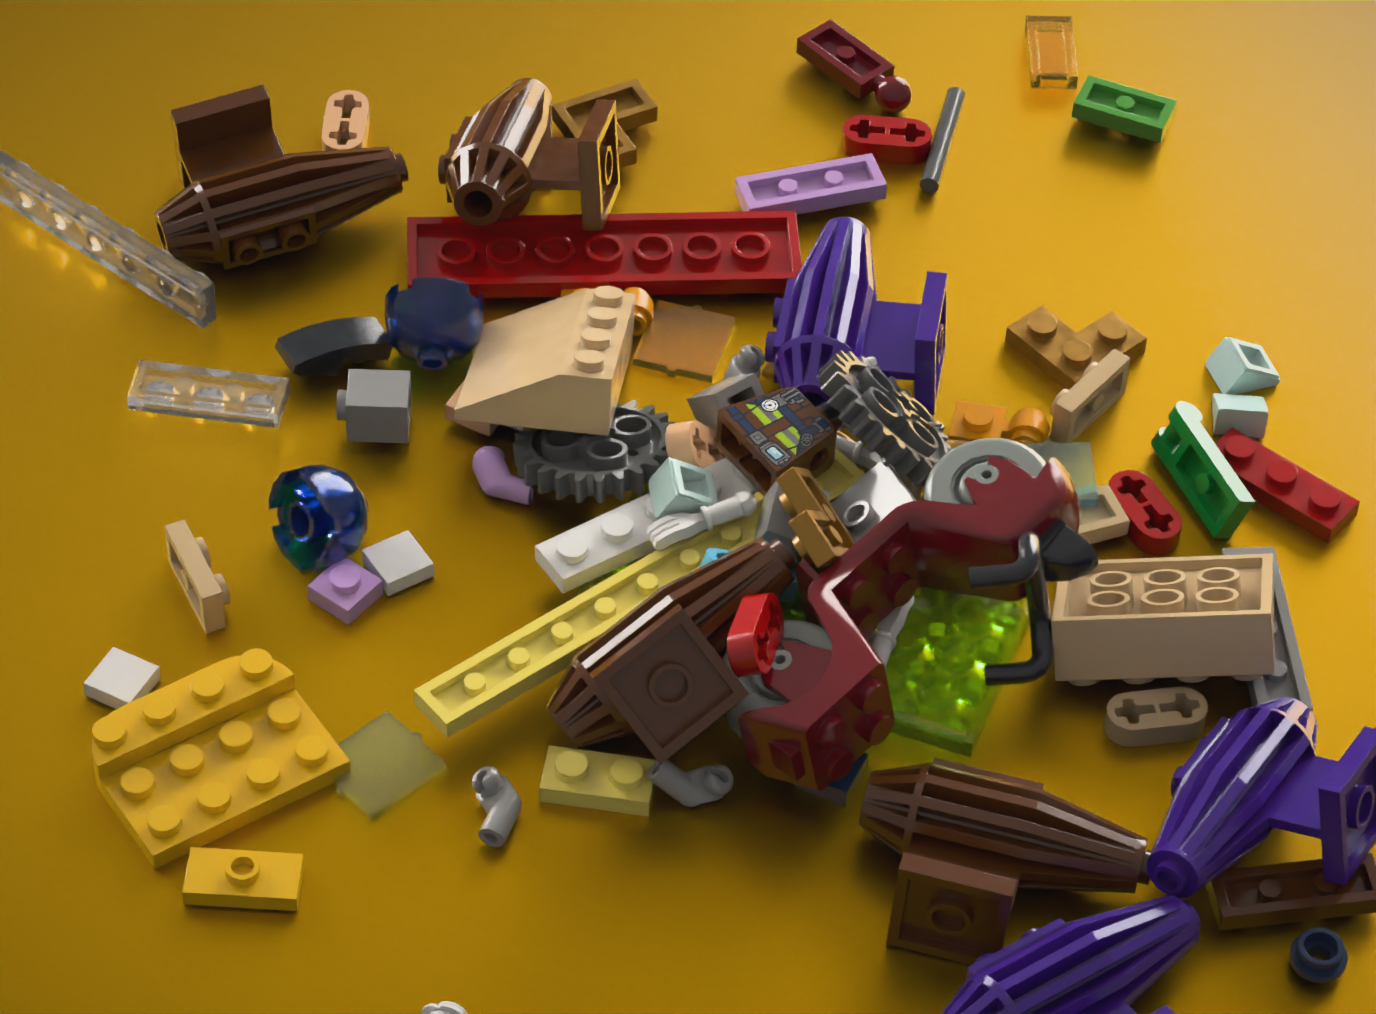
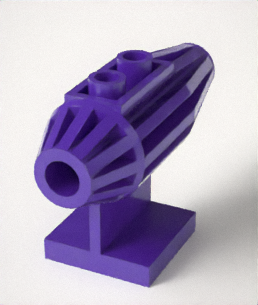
[765,217,947,415]
[1146,697,1376,898]
[941,895,1201,1014]

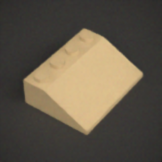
[454,286,636,436]
[1051,553,1275,686]

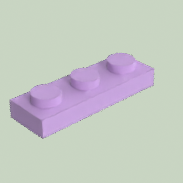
[734,153,887,215]

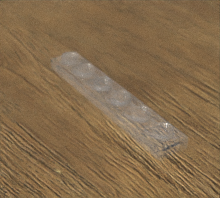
[0,151,217,329]

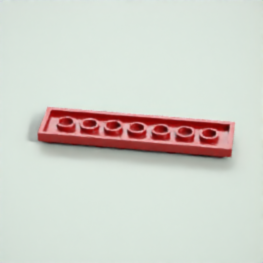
[407,211,802,300]

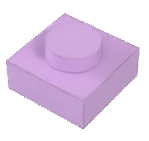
[308,555,383,625]

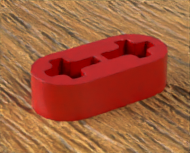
[841,115,932,165]
[1109,470,1182,556]
[727,593,784,678]

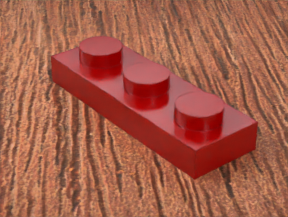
[1215,427,1360,544]

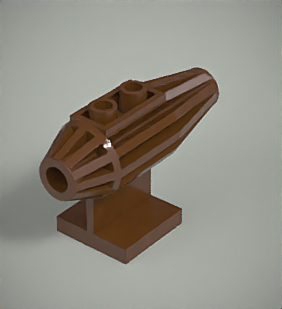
[438,78,620,231]
[154,84,409,270]
[545,536,797,764]
[859,757,1152,965]

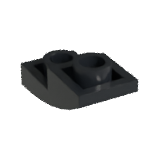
[275,317,394,378]

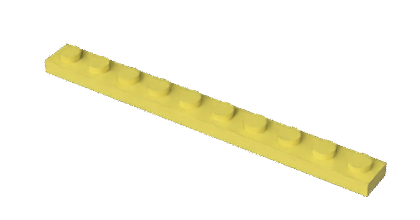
[414,447,865,738]

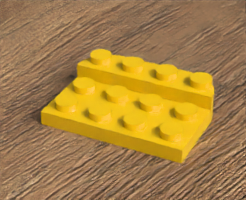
[92,648,351,869]

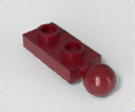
[796,19,912,113]

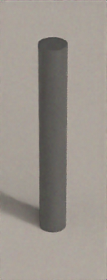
[920,87,965,193]

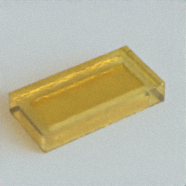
[1025,15,1078,89]

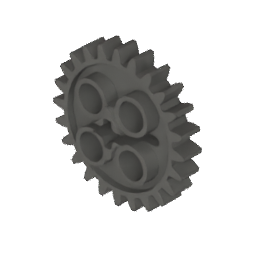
[818,350,954,488]
[513,400,676,503]

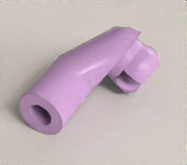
[472,446,536,505]

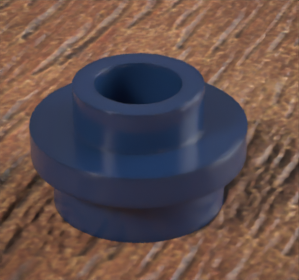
[1289,927,1348,983]

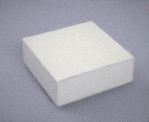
[362,530,434,596]
[83,647,161,709]

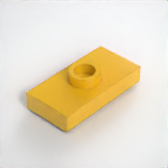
[182,847,304,911]

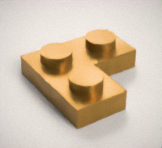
[552,79,658,169]
[1005,305,1147,390]
[775,467,856,569]

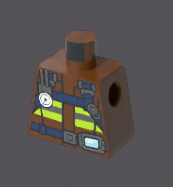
[716,387,846,496]

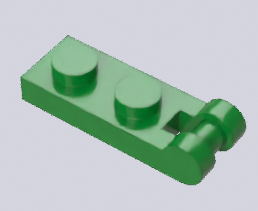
[1151,401,1255,539]

